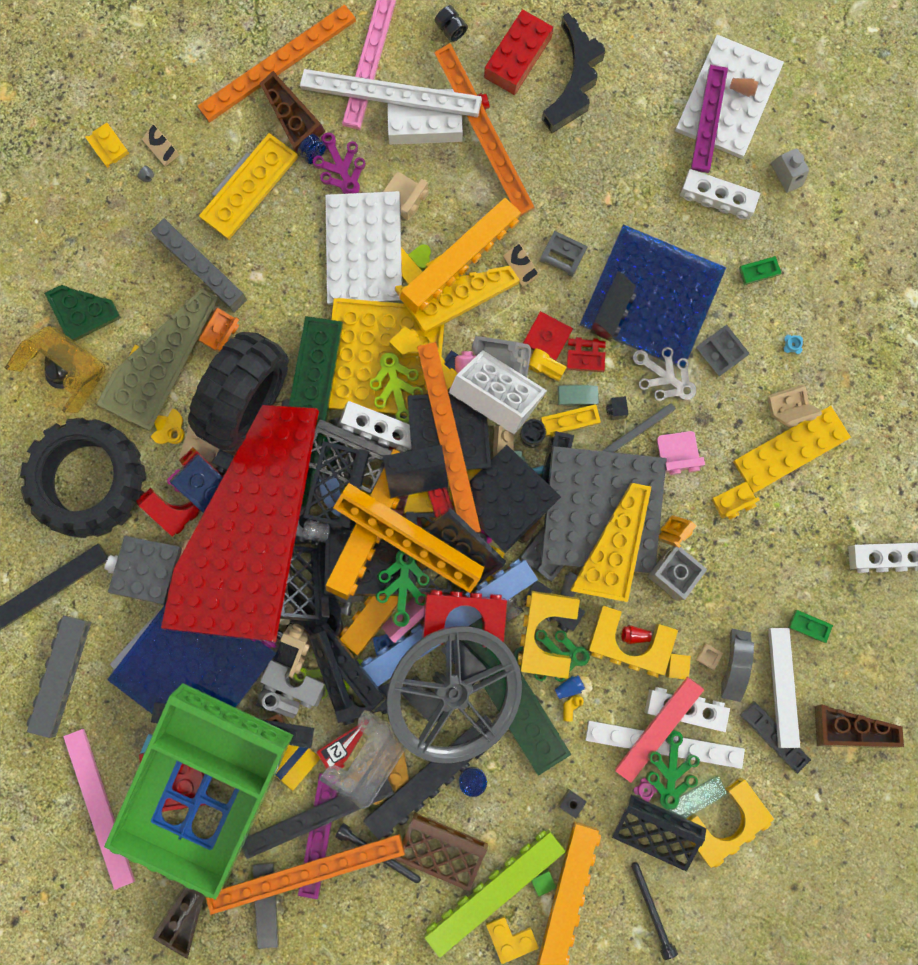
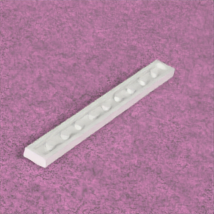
[300,69,482,117]

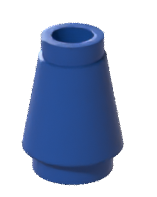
[555,675,585,699]

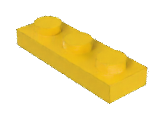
[541,404,601,437]

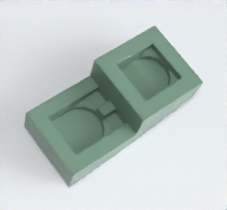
[557,385,599,406]

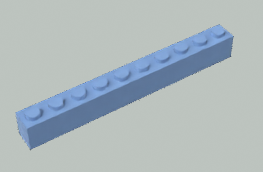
[361,558,538,686]

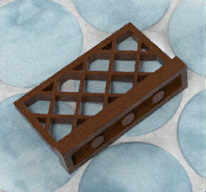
[396,813,488,892]

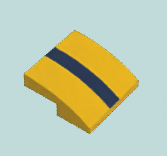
[275,745,320,792]

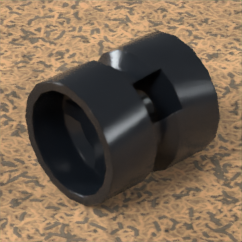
[434,5,468,42]
[520,419,546,448]

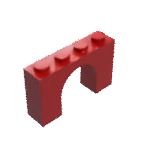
[136,447,223,537]
[422,590,507,647]

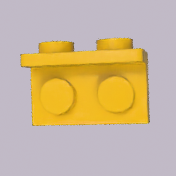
[712,481,760,520]

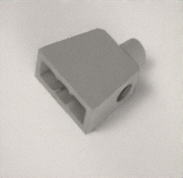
[771,148,809,193]

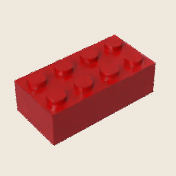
[484,9,554,95]

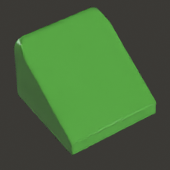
[532,869,556,897]

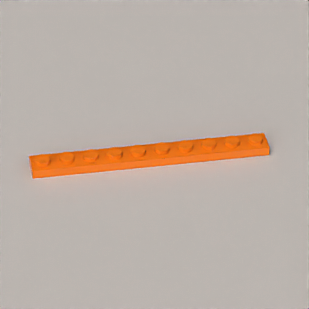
[198,4,356,123]
[434,43,535,217]
[417,342,481,533]
[206,834,405,915]

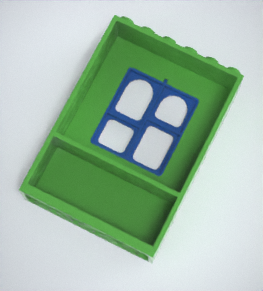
[104,683,293,900]

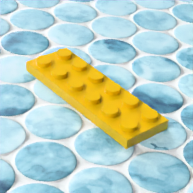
[199,133,298,240]
[733,406,851,494]

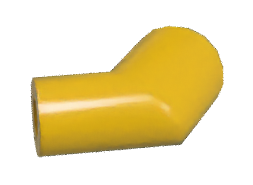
[563,695,584,722]

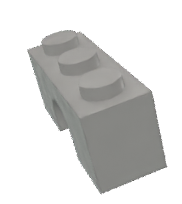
[261,660,326,709]

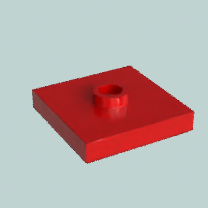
[523,311,573,361]

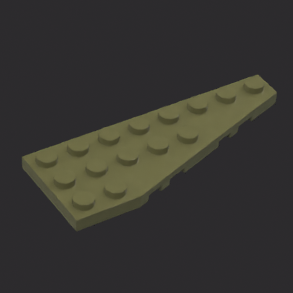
[96,288,219,431]

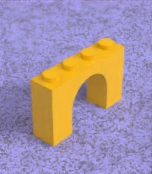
[517,591,580,679]
[587,606,678,678]
[686,777,774,868]

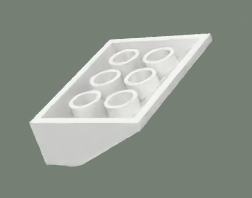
[388,89,463,145]
[449,350,547,434]

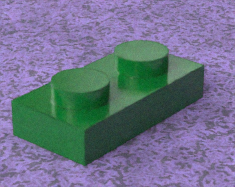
[739,256,781,285]
[788,610,833,643]

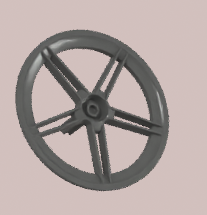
[386,626,522,763]

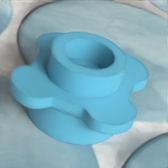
[783,335,803,354]

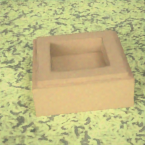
[696,643,723,670]

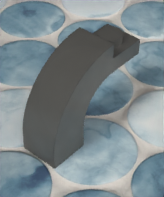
[721,629,754,702]

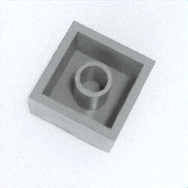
[647,546,707,601]

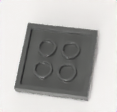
[108,536,182,605]

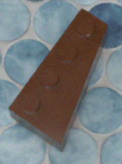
[260,71,326,156]
[814,704,904,748]

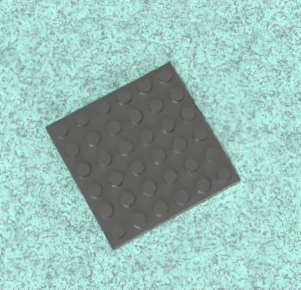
[540,446,667,573]

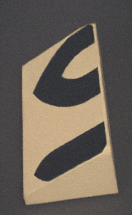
[142,124,179,166]
[503,243,539,287]

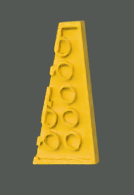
[395,266,520,334]
[570,483,651,602]

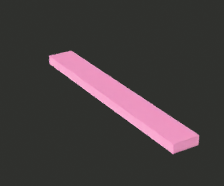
[342,0,396,130]
[63,729,135,890]

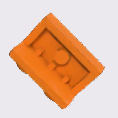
[198,308,239,352]

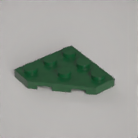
[44,285,121,343]

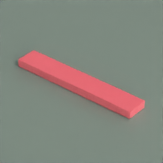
[615,676,704,783]

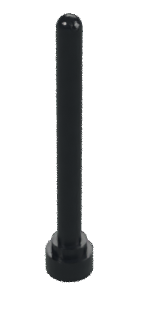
[335,823,421,883]
[631,862,678,960]

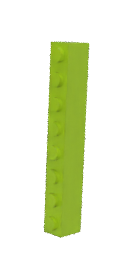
[424,829,566,958]

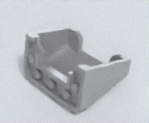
[472,336,531,378]

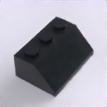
[590,271,636,341]
[383,445,448,499]

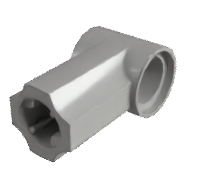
[258,690,300,719]

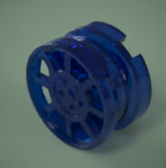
[297,134,327,164]
[459,767,487,797]

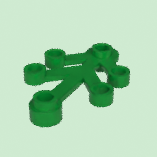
[375,550,429,627]
[514,630,590,682]
[646,730,700,810]

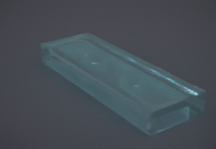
[669,776,728,818]

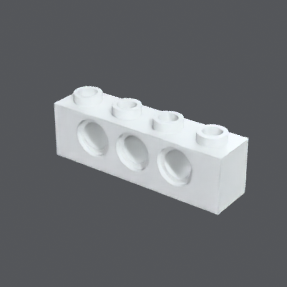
[680,169,760,220]
[338,401,411,452]
[848,543,918,573]
[645,687,730,732]

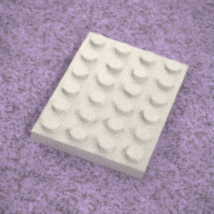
[675,35,784,159]
[326,191,402,305]

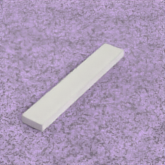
[768,628,800,748]

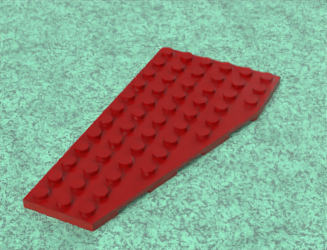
[161,405,319,642]

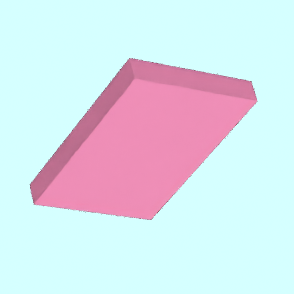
[382,592,429,642]

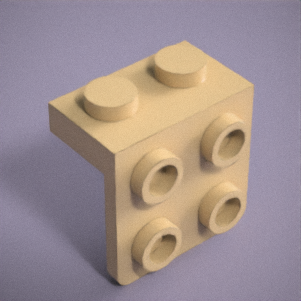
[383,172,429,221]
[767,384,822,427]
[281,624,311,678]

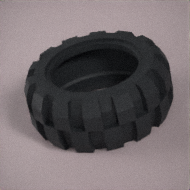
[188,332,289,451]
[20,417,146,538]

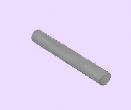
[212,153,250,197]

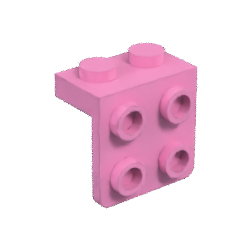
[657,431,705,475]

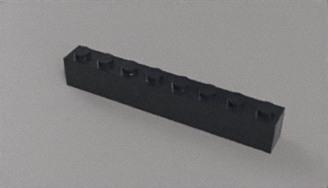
[363,714,492,840]

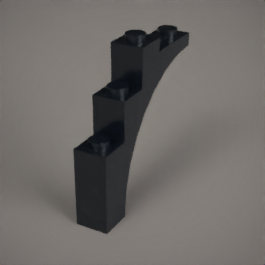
[542,13,605,134]

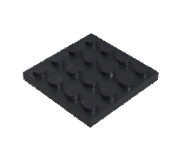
[408,393,491,470]
[469,445,561,553]
[324,518,405,596]

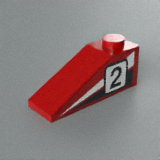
[317,719,371,773]

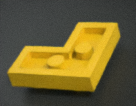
[486,916,539,964]

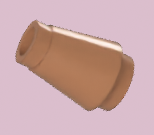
[730,78,759,97]

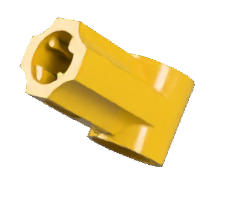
[529,349,567,382]

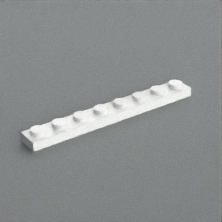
[585,721,745,769]

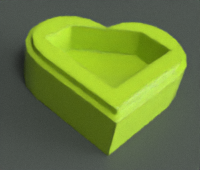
[408,244,431,270]

